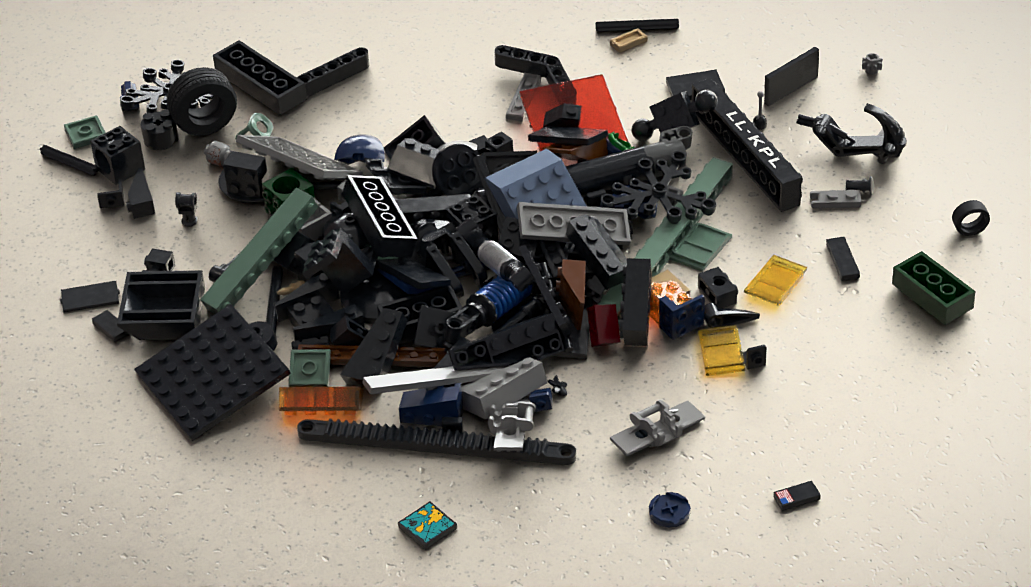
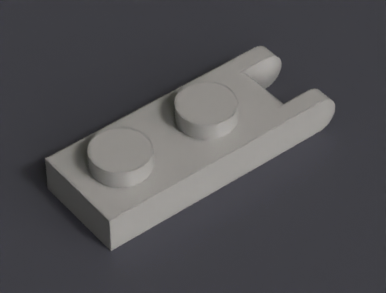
[810,190,861,208]

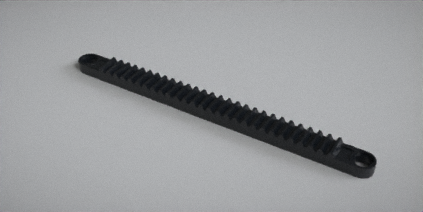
[297,418,577,465]

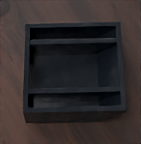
[117,270,205,340]

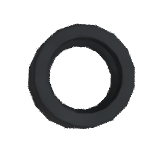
[952,200,990,236]

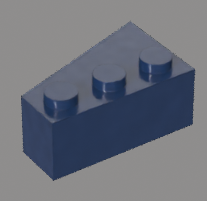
[398,383,463,427]

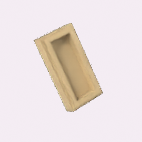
[610,28,648,53]

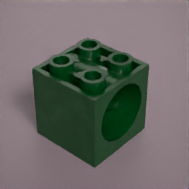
[262,168,315,215]

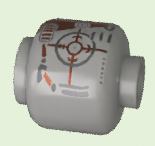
[204,141,231,167]

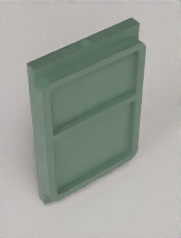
[670,222,732,272]

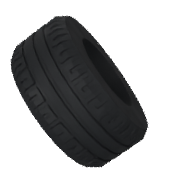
[166,67,237,136]

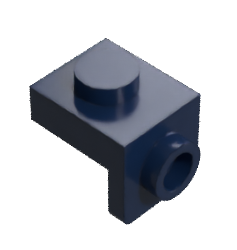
[529,388,553,412]

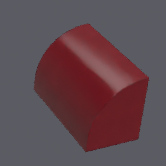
[587,304,621,347]

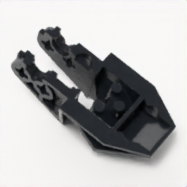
[404,219,488,298]

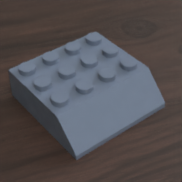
[484,149,587,219]

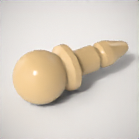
[277,281,305,296]

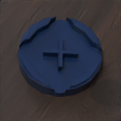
[649,492,691,528]

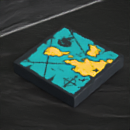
[398,501,457,550]

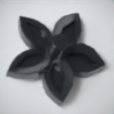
[547,375,567,396]

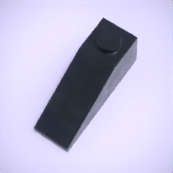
[126,167,155,219]

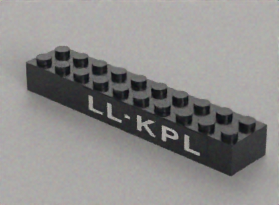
[692,78,803,212]

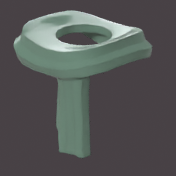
[235,113,273,139]

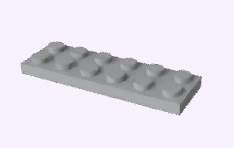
[517,202,631,245]

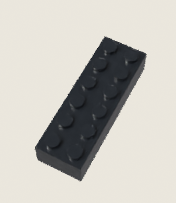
[213,40,307,115]
[342,175,418,258]

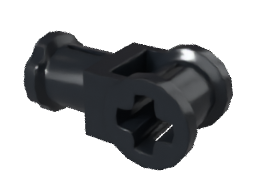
[175,192,198,227]

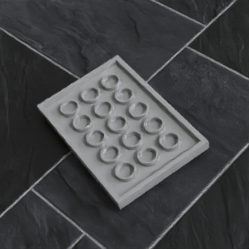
[236,135,363,180]

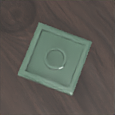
[64,115,106,149]
[288,349,331,388]

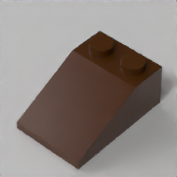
[543,138,608,163]
[555,259,586,330]

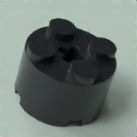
[140,110,179,150]

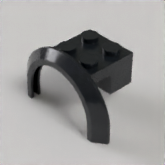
[218,151,267,203]

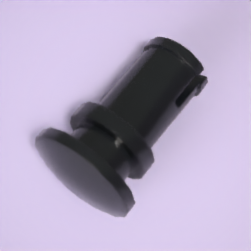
[846,176,874,195]

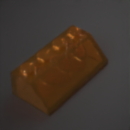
[279,387,364,415]

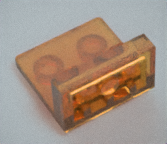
[650,281,692,325]

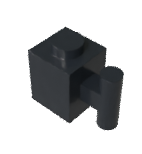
[142,248,175,272]

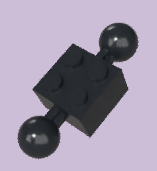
[631,90,718,141]

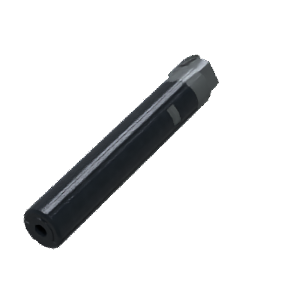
[474,126,693,207]

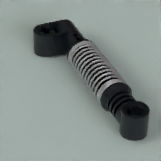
[455,217,536,293]

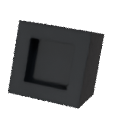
[485,131,513,153]

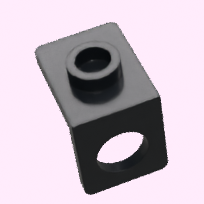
[97,179,124,208]
[740,344,767,370]

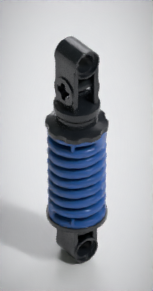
[444,260,541,344]

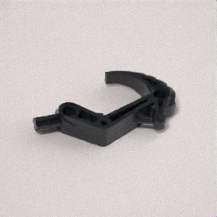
[796,103,907,164]

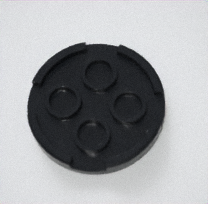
[432,144,480,196]

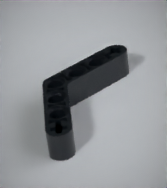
[494,45,577,105]

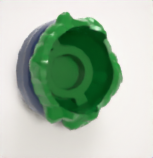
[606,132,634,155]

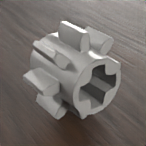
[862,53,883,75]

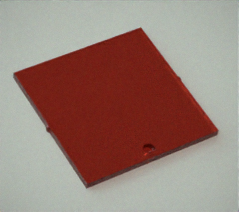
[519,74,628,152]

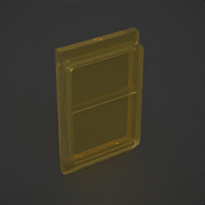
[744,255,807,306]
[698,325,745,376]

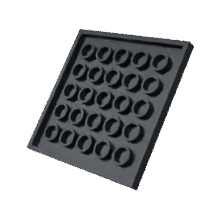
[134,304,291,441]

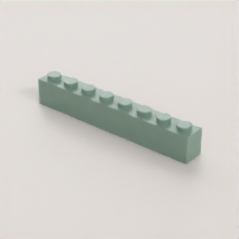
[200,188,318,314]

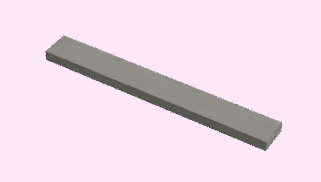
[363,365,511,394]

